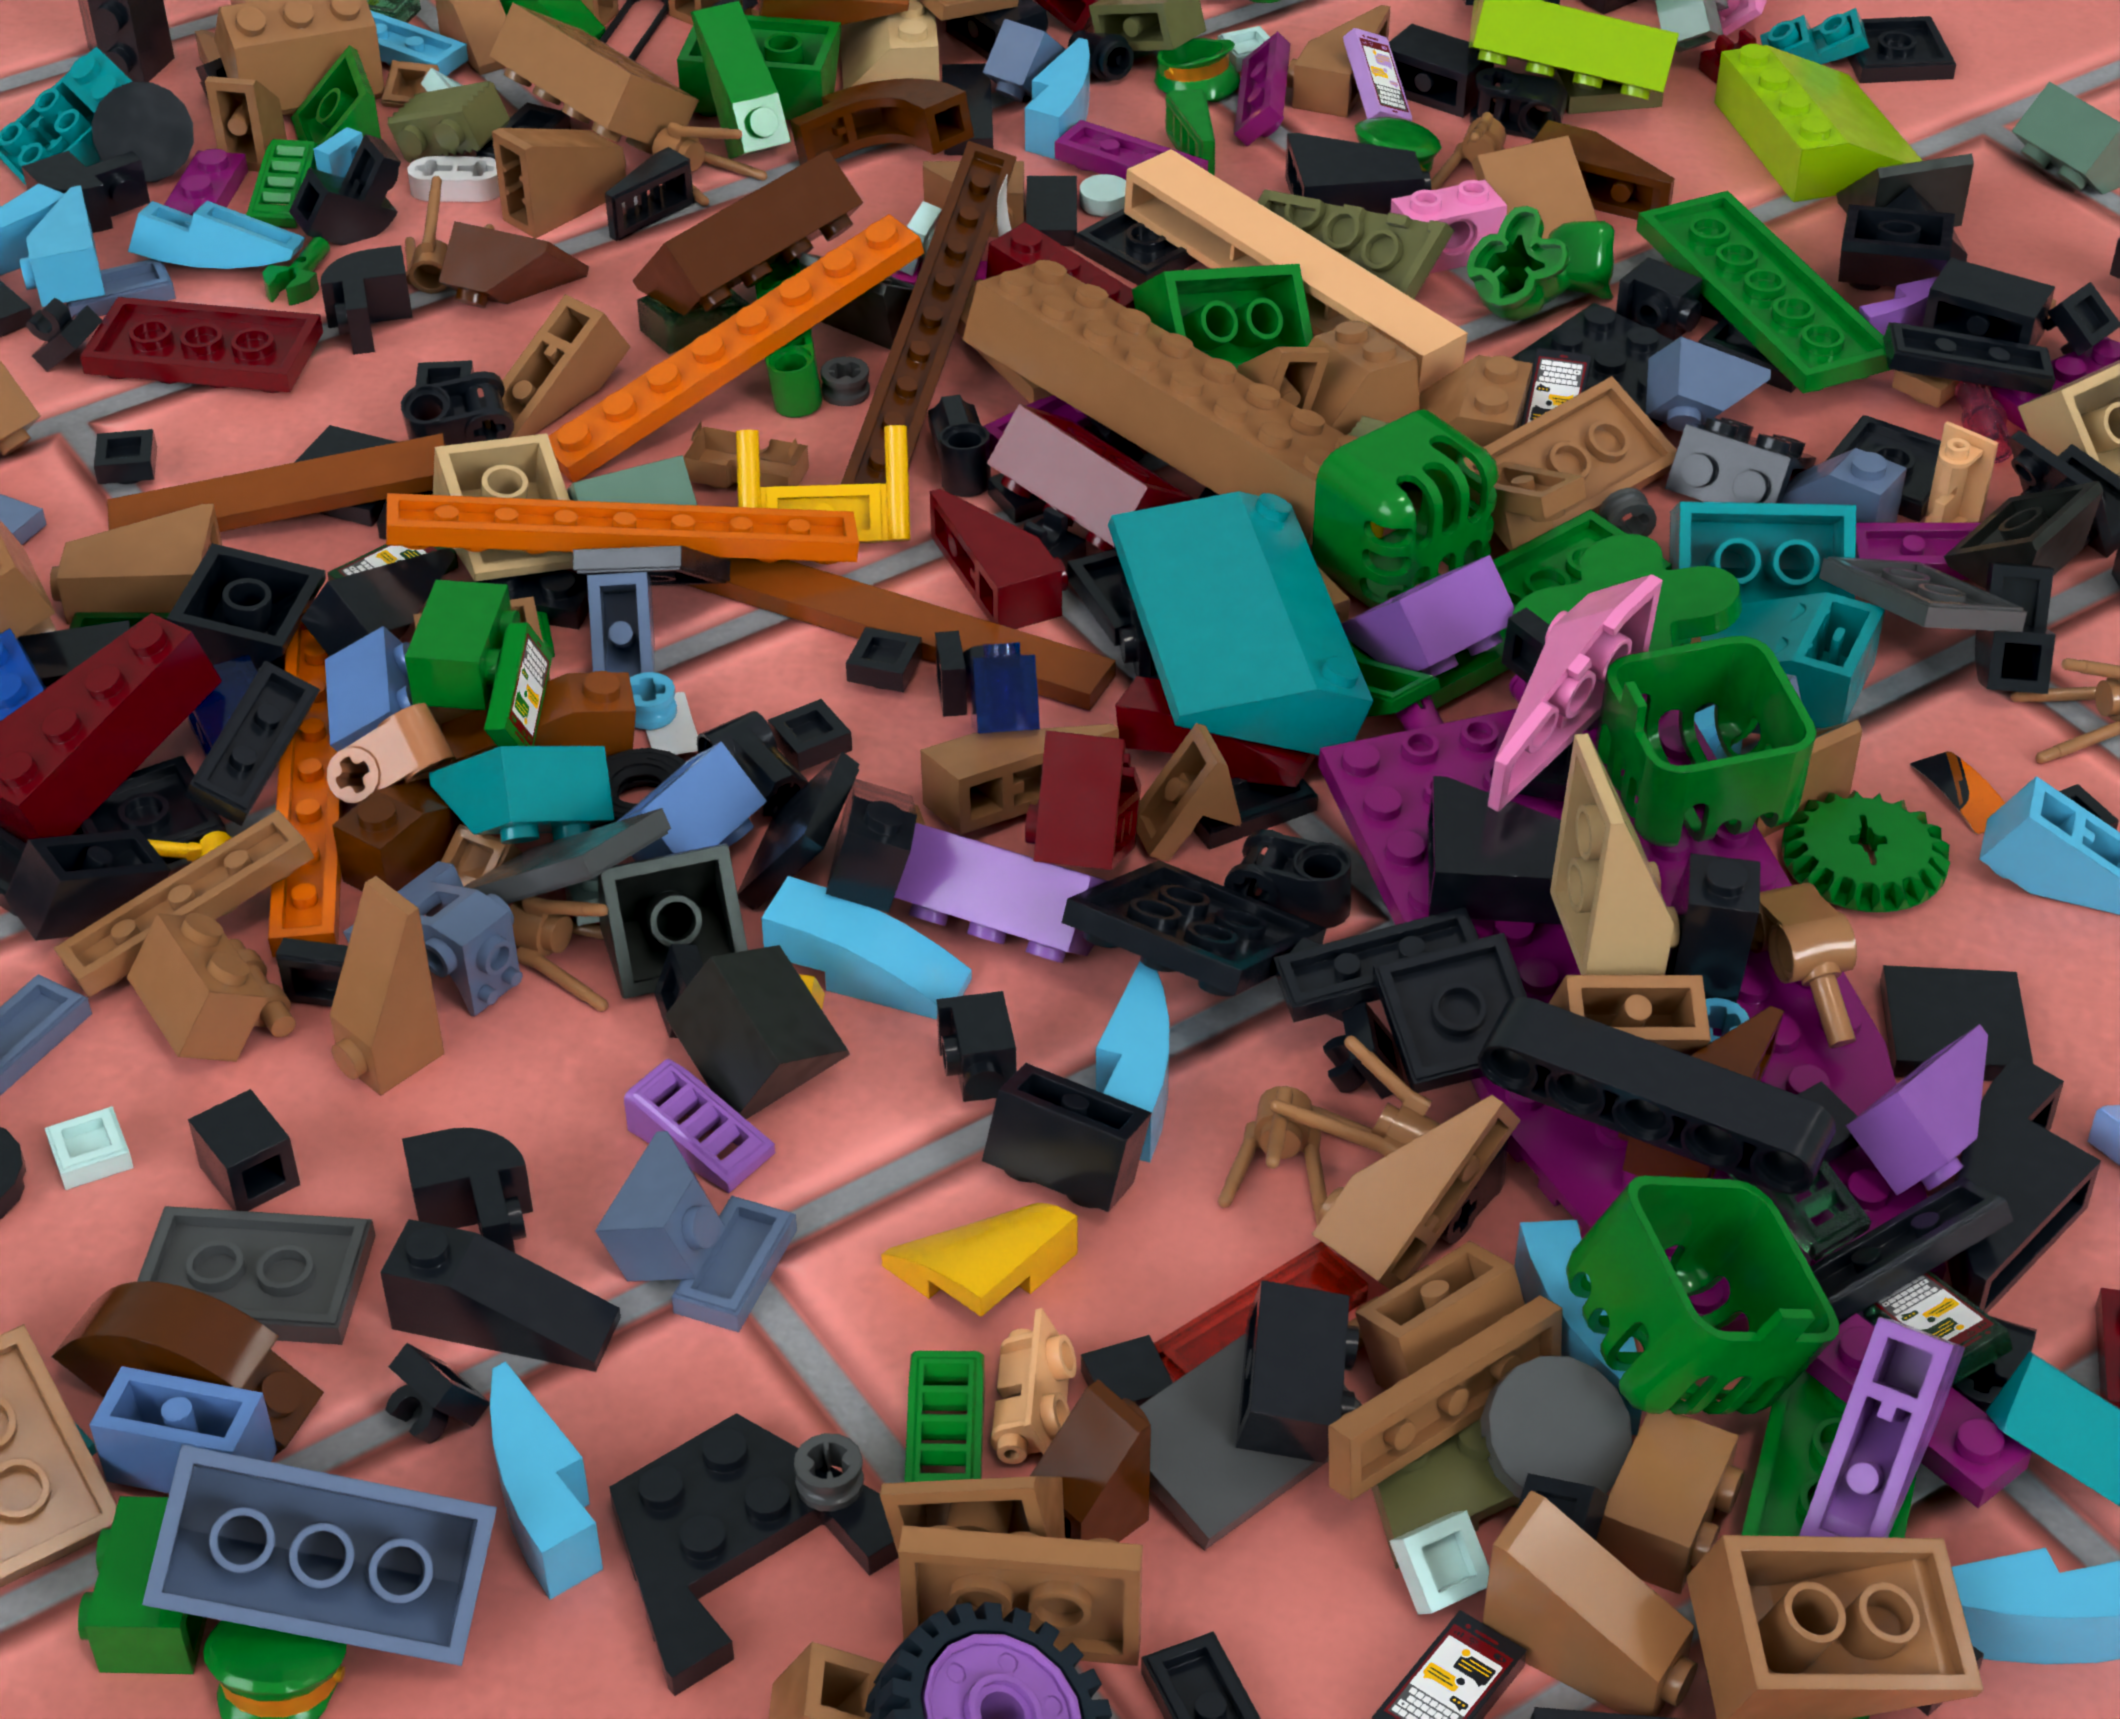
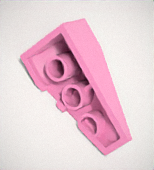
[1487,574,1663,812]

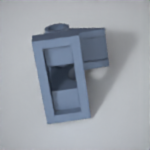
[343,861,523,1017]

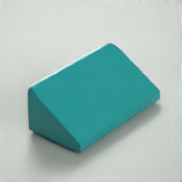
[1986,1351,2120,1506]

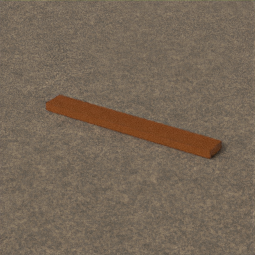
[687,558,1116,710]

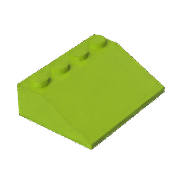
[1469,0,1679,100]
[1714,44,1923,202]

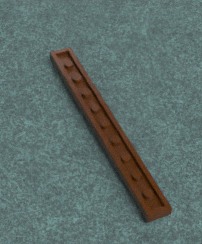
[841,141,1017,485]

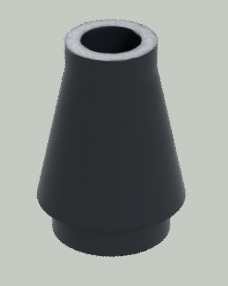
[1068,30,1134,82]

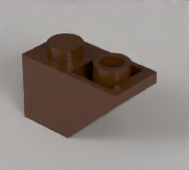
[1030,1379,1151,1542]

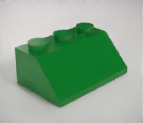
[677,15,841,120]
[1132,264,1313,369]

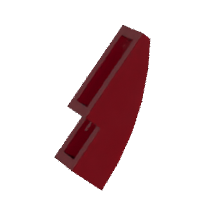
[1115,676,1316,787]

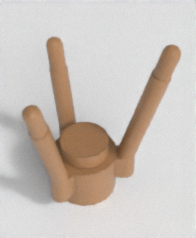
[1431,112,1506,190]
[652,122,767,207]
[405,176,495,294]
[2011,658,2120,764]
[510,896,608,1012]
[1269,1035,1440,1156]
[1218,1086,1327,1226]

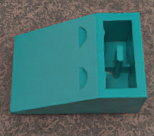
[0,47,133,185]
[1701,592,1885,729]

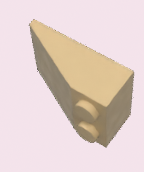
[433,433,573,582]
[1550,733,1680,975]

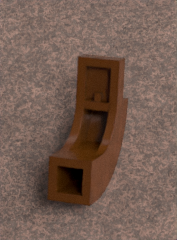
[790,78,975,165]
[51,1281,324,1456]

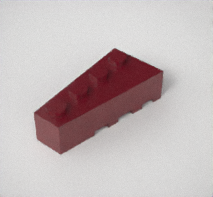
[0,613,222,841]

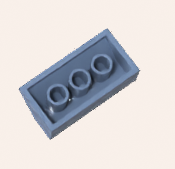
[142,1444,497,1666]

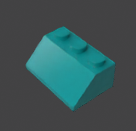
[1669,501,1856,604]

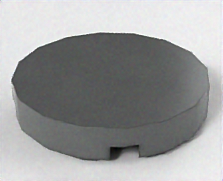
[1480,1356,1633,1499]

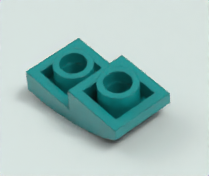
[1760,8,1870,64]

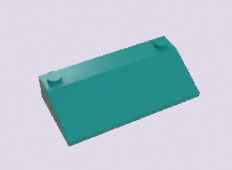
[1108,491,1373,755]

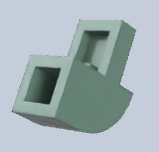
[1655,0,1729,53]

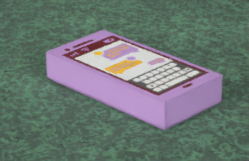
[1343,28,1413,122]

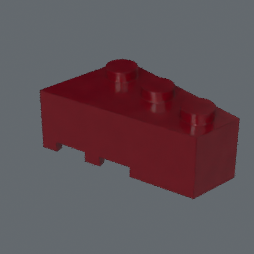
[1025,730,1141,870]

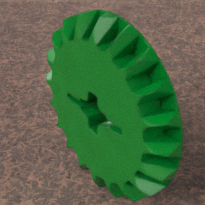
[1781,790,1950,912]

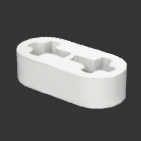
[407,156,500,202]

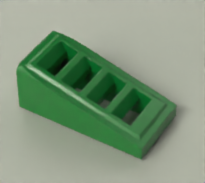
[1165,89,1215,176]
[246,139,318,228]
[1356,657,1440,717]
[905,1351,985,1482]

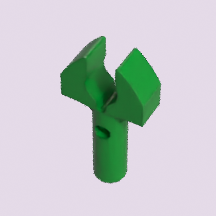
[262,237,330,306]

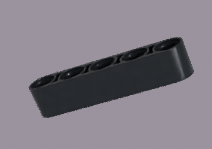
[1477,997,1836,1195]

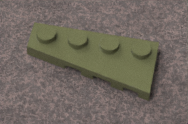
[1258,189,1455,299]

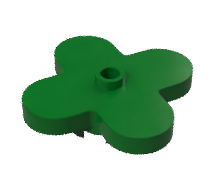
[1513,534,1742,651]

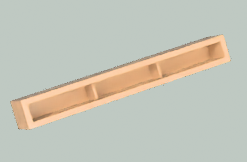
[1124,149,1468,396]

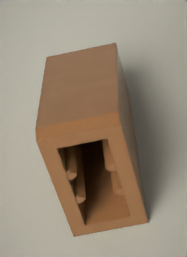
[492,128,626,238]
[50,504,222,624]
[1482,1490,1698,1717]

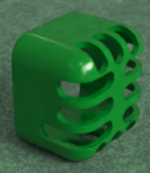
[1312,409,1499,609]
[1596,636,1817,848]
[1566,1175,1839,1415]

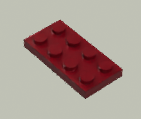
[80,297,323,393]

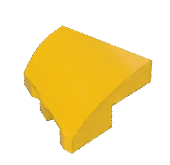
[881,1203,1078,1317]

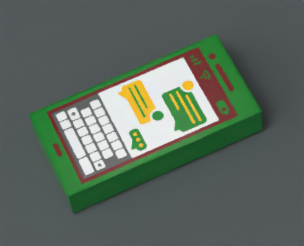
[484,622,553,747]

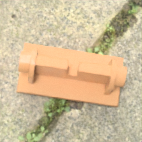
[1924,421,1999,523]
[990,1308,1076,1464]

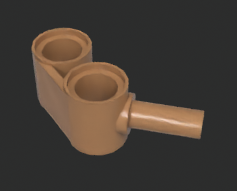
[1750,882,1857,1048]

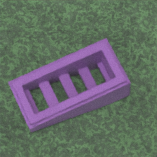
[624,1059,775,1193]

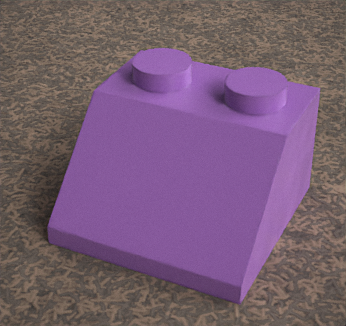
[1341,555,1515,677]

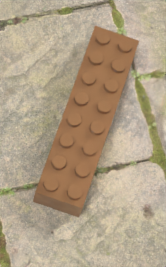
[962,260,1358,546]

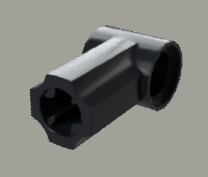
[928,395,991,497]
[696,711,808,817]

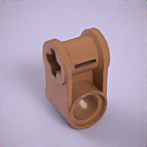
[326,703,456,803]

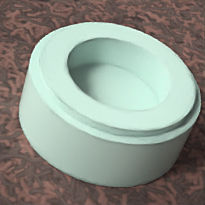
[1080,174,1126,217]

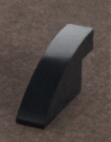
[1947,1055,2101,1315]

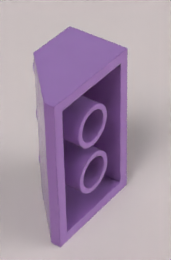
[894,823,1107,963]

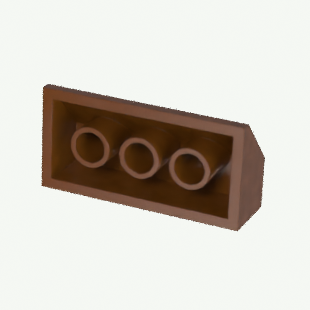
[632,150,863,316]

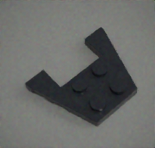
[609,1413,899,1696]

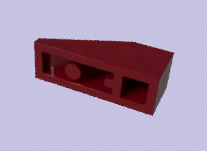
[929,488,1068,629]

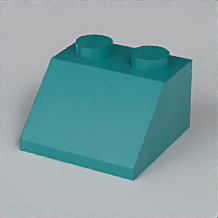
[429,746,615,844]

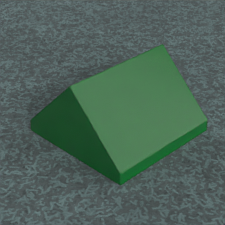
[291,45,381,146]

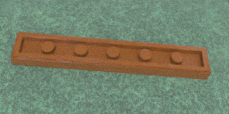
[107,433,446,532]

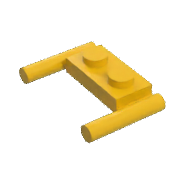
[736,425,911,543]

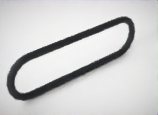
[600,0,669,61]

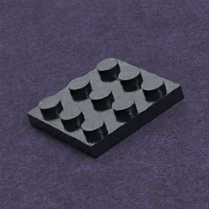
[1512,303,1673,427]
[1061,860,1327,997]

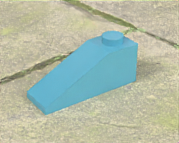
[19,185,105,307]
[1979,776,2120,915]

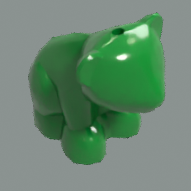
[1467,206,1614,322]

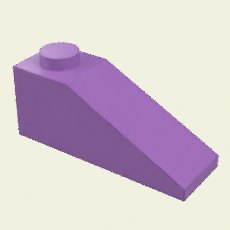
[1846,1024,1988,1195]
[1799,1317,1965,1538]

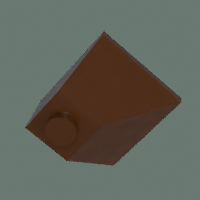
[439,221,589,308]

